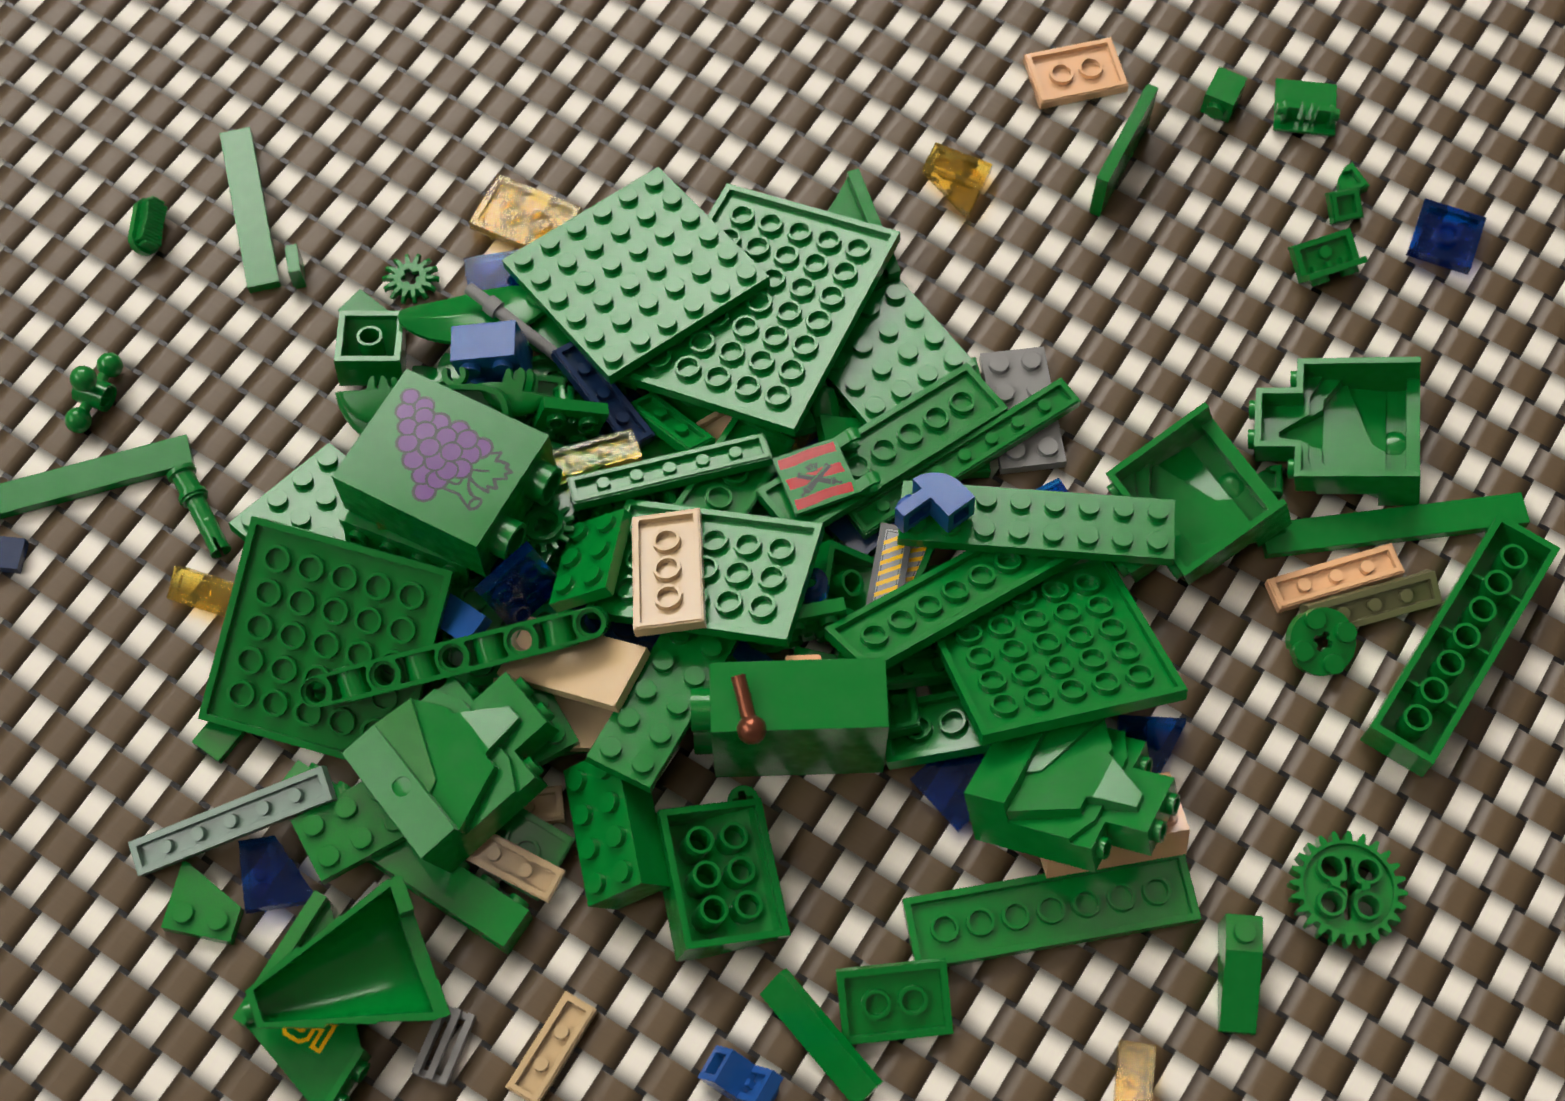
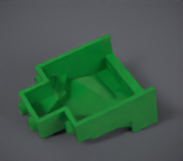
[1248,356,1421,506]
[1106,402,1292,585]
[342,672,559,873]
[964,718,1181,873]

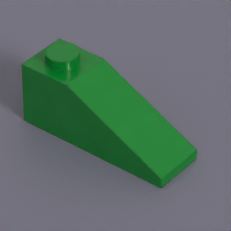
[1218,913,1263,1035]

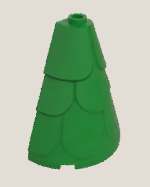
[241,874,451,1029]

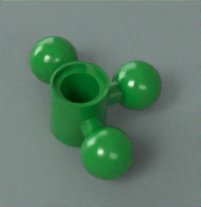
[64,352,123,433]

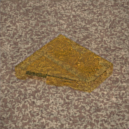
[923,142,993,218]

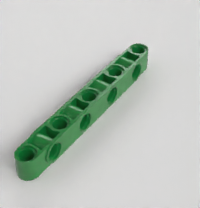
[299,606,611,708]

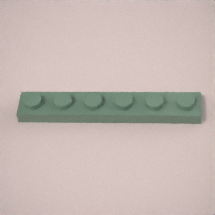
[128,765,337,876]

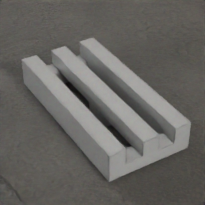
[411,1005,477,1087]

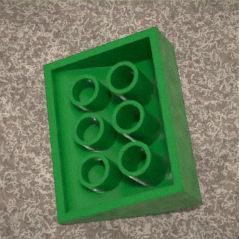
[656,798,791,962]

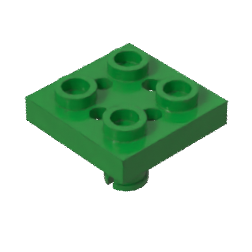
[529,385,609,451]
[772,584,847,649]

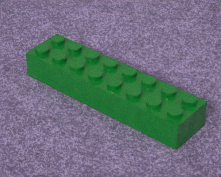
[1360,513,1560,777]

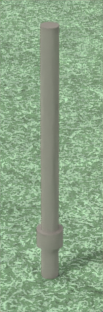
[464,282,557,361]

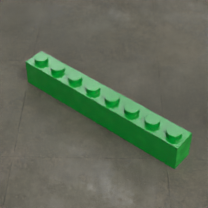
[282,760,533,955]

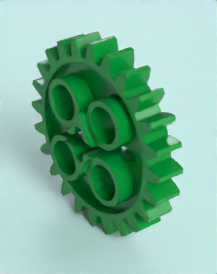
[1286,831,1408,949]

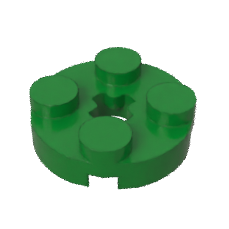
[1285,607,1357,676]

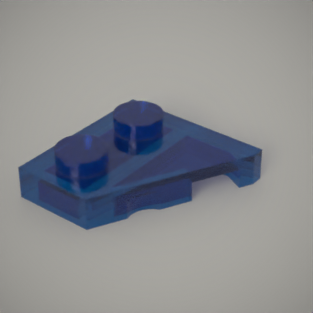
[238,835,314,914]

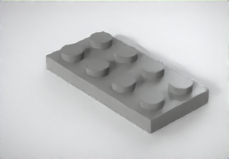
[979,346,1067,475]

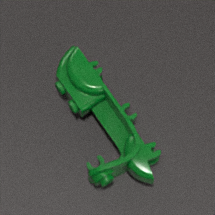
[335,367,556,435]

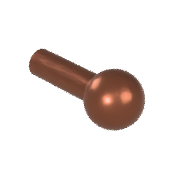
[731,674,767,744]

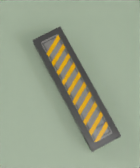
[866,522,911,605]

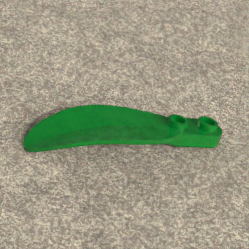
[398,285,545,344]

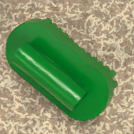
[128,196,168,256]

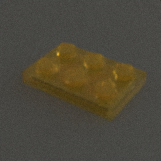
[469,174,582,249]

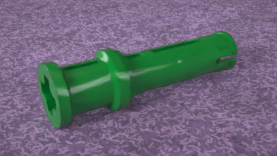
[167,462,232,559]

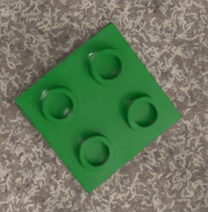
[1273,78,1340,137]

